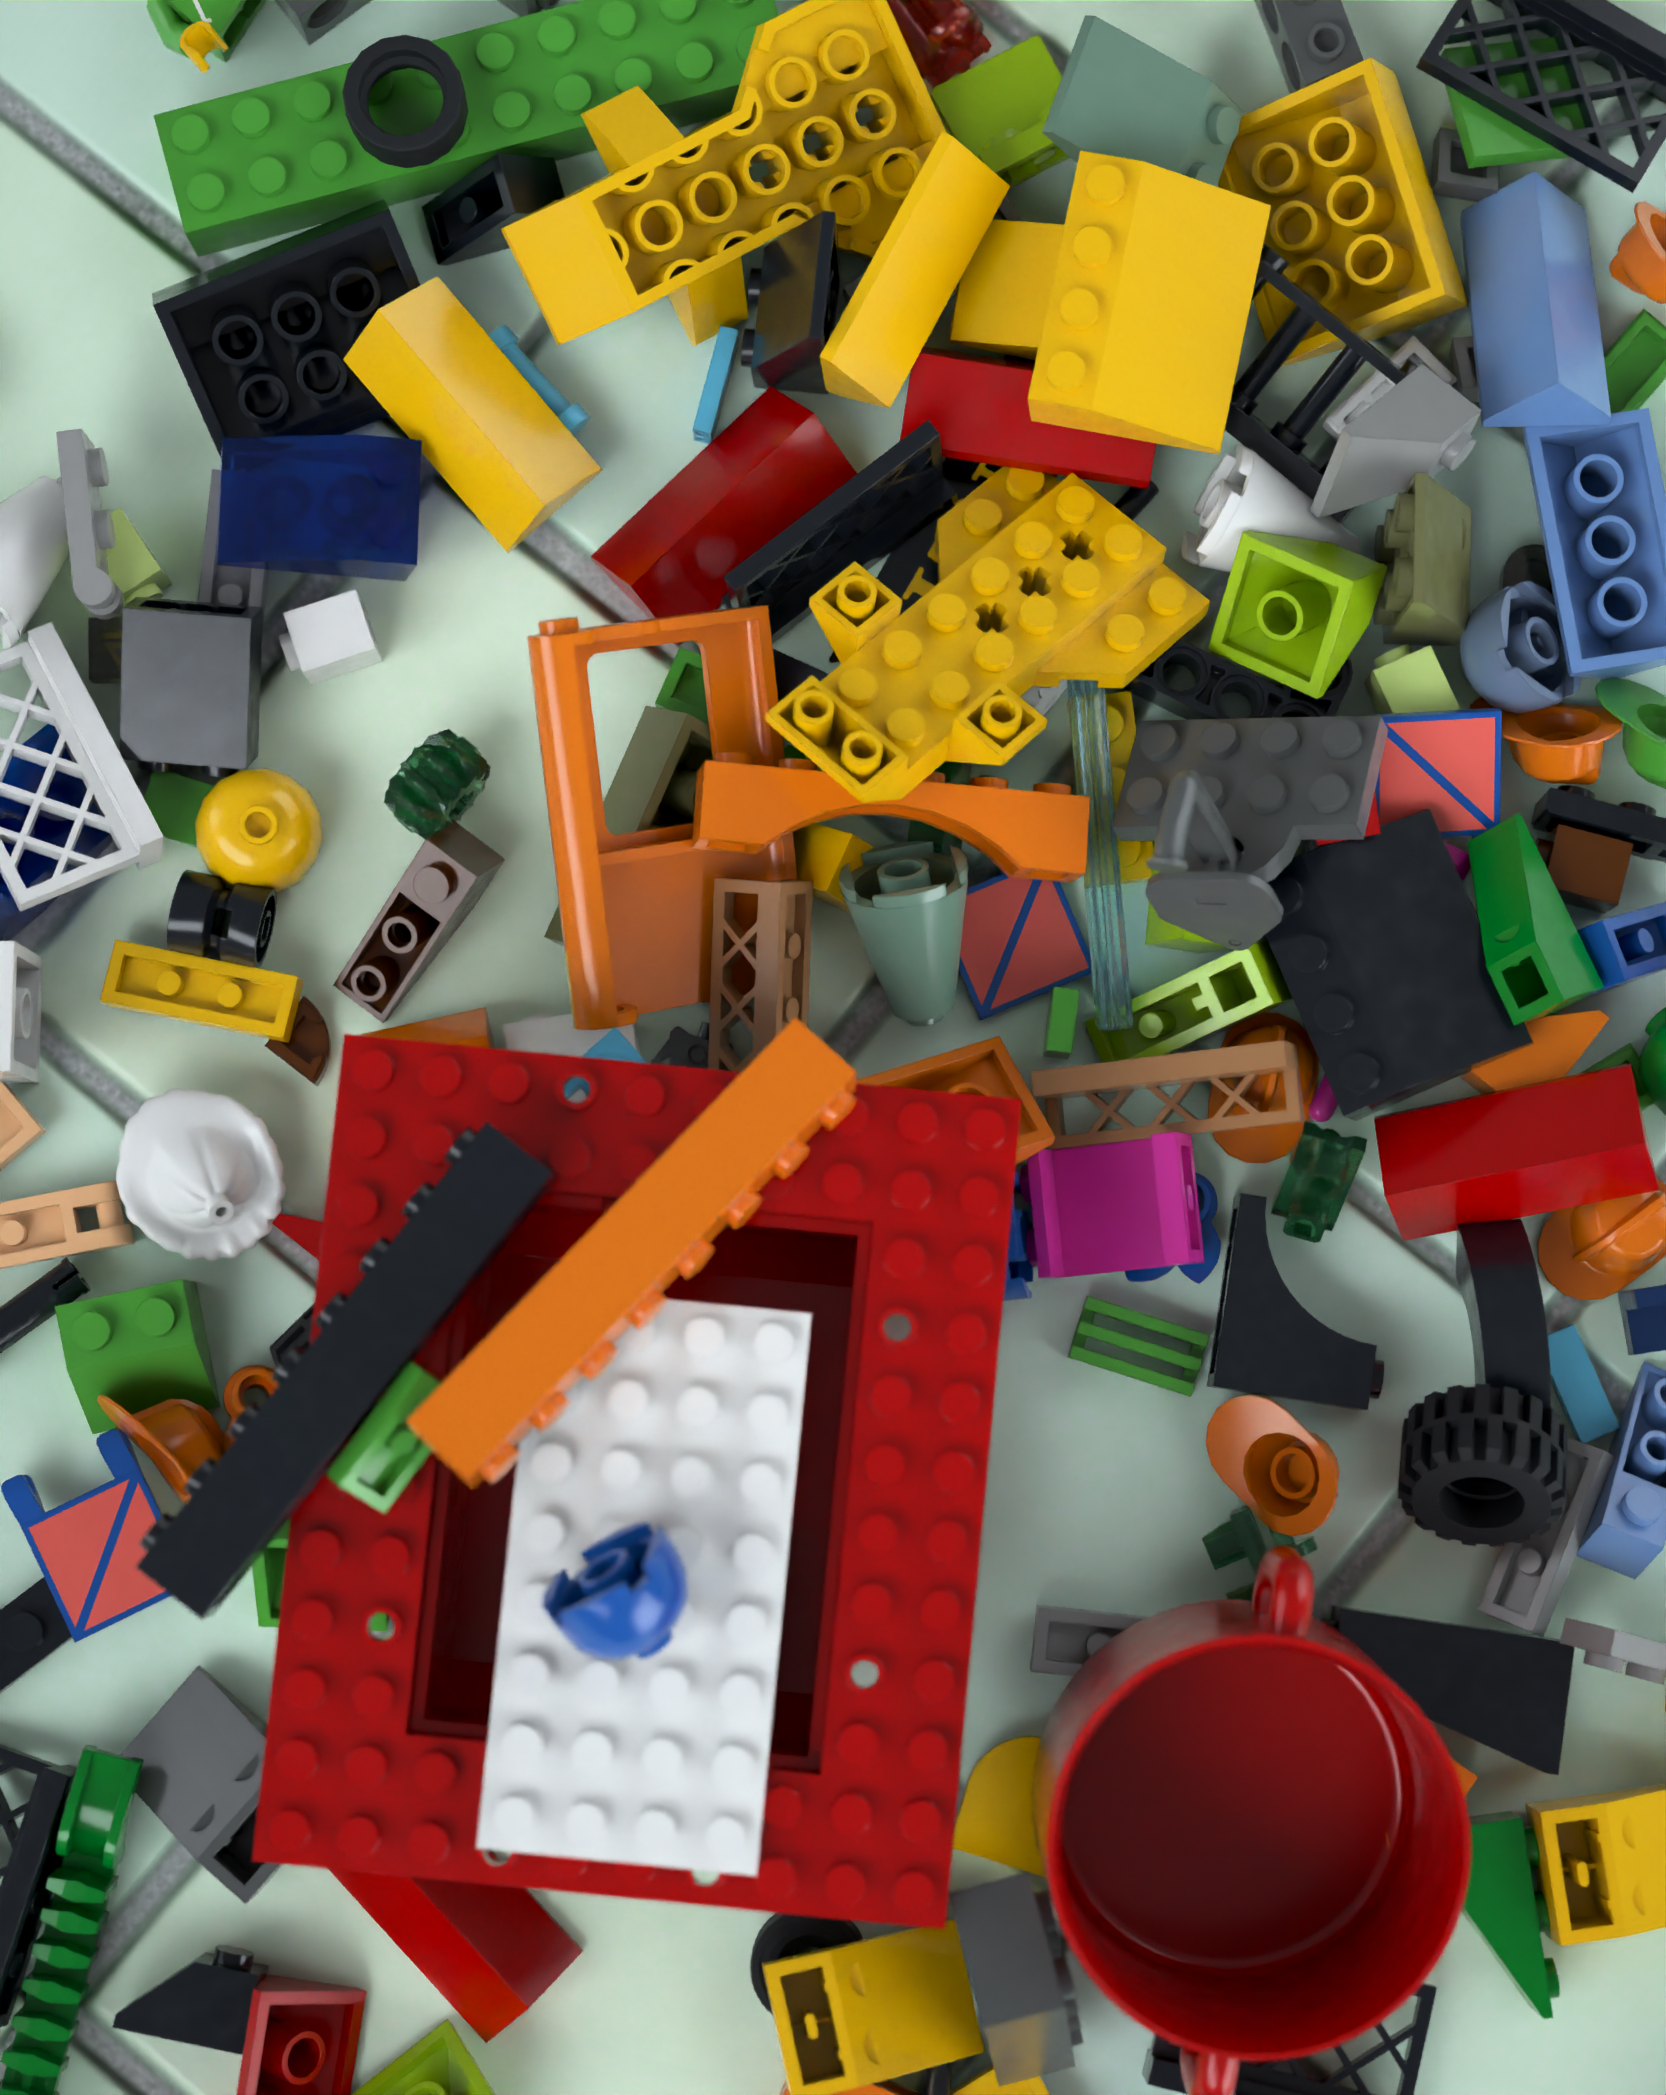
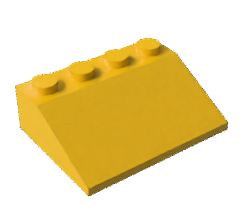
[1218,57,1469,367]
[1028,150,1271,455]

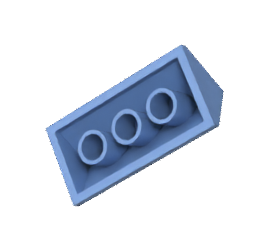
[1460,171,1611,427]
[1522,408,1666,679]

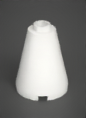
[1181,444,1365,573]
[0,476,69,650]

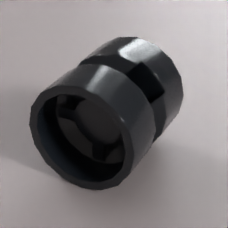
[167,870,277,968]

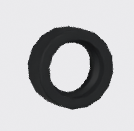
[342,35,468,168]

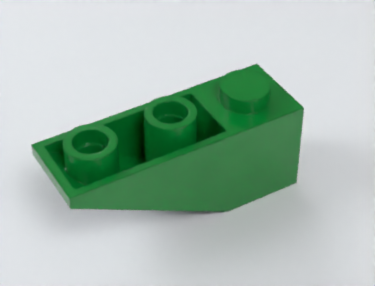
[1467,813,1604,1026]
[1461,1811,1560,2019]

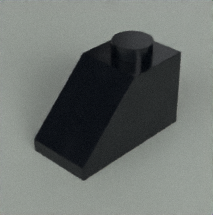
[422,153,565,265]
[113,1946,269,2055]

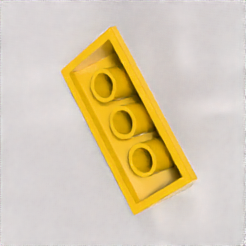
[819,131,1010,408]
[343,276,603,553]

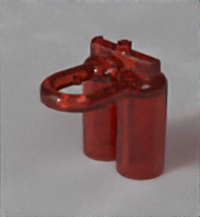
[887,0,992,88]

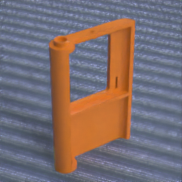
[527,605,810,1030]

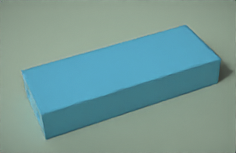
[692,326,739,444]
[1547,1324,1620,1443]

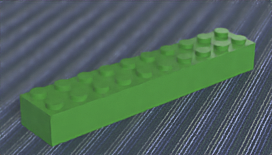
[153,0,778,257]

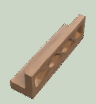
[708,877,813,1072]
[1031,1040,1305,1150]

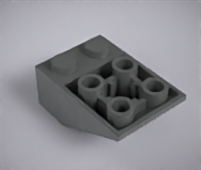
[121,1665,284,1904]

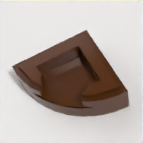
[265,996,331,1086]

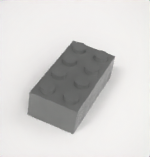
[949,1872,1084,2087]

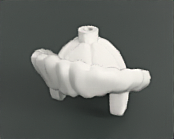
[116,1088,286,1261]

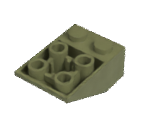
[1373,473,1471,647]

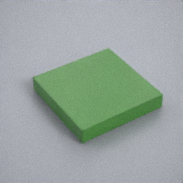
[1441,37,1590,169]

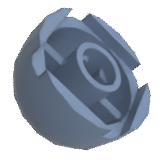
[1460,581,1582,713]

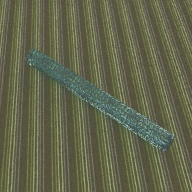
[1067,680,1133,1031]

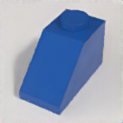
[1577,902,1666,1001]

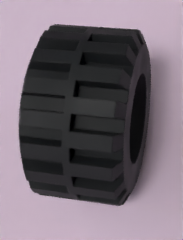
[1398,1384,1567,1547]

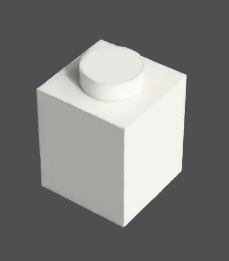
[279,589,383,685]

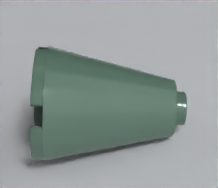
[839,841,969,1026]

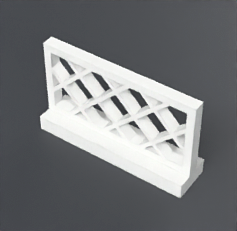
[0,622,164,912]

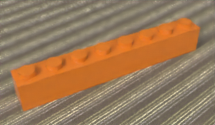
[406,1017,857,1490]

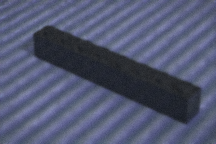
[136,1122,558,1619]

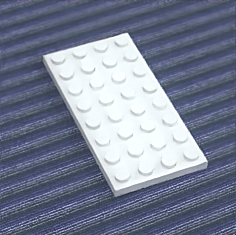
[476,1299,812,1876]

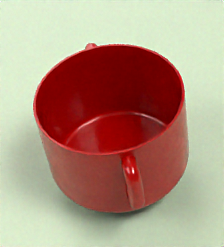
[1031,1546,1471,2095]

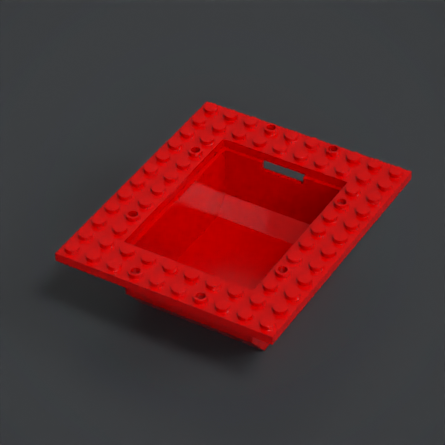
[252,1034,1022,1929]

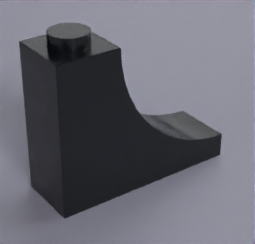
[1207,1194,1384,1410]

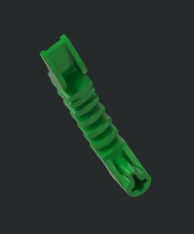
[0,1744,144,2095]

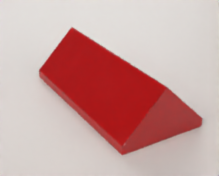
[900,346,1156,489]
[591,386,857,647]
[1374,1063,1659,1241]
[328,1849,583,2043]
[236,1974,366,2095]

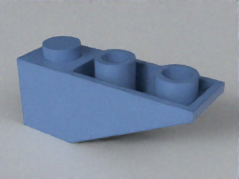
[1576,1362,1666,1579]

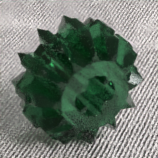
[384,729,491,840]

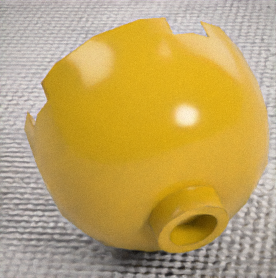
[195,768,323,894]

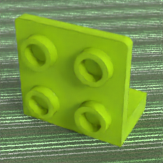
[931,36,1070,189]

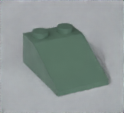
[1042,15,1244,187]

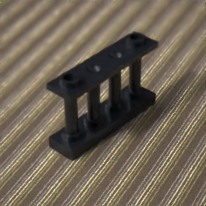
[1225,243,1419,523]

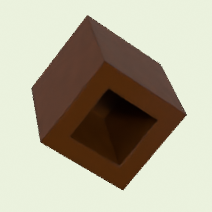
[1535,824,1633,914]

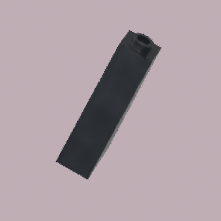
[1320,1605,1574,1775]

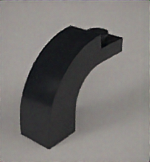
[1456,1219,1551,1408]

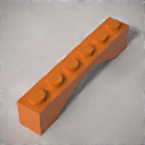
[692,752,1090,883]

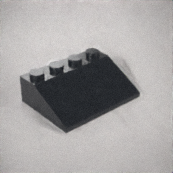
[152,199,420,472]
[1265,809,1533,1121]

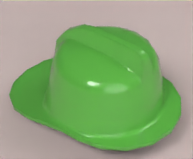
[1595,678,1666,789]

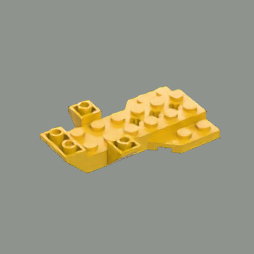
[501,0,946,346]
[765,466,1210,803]

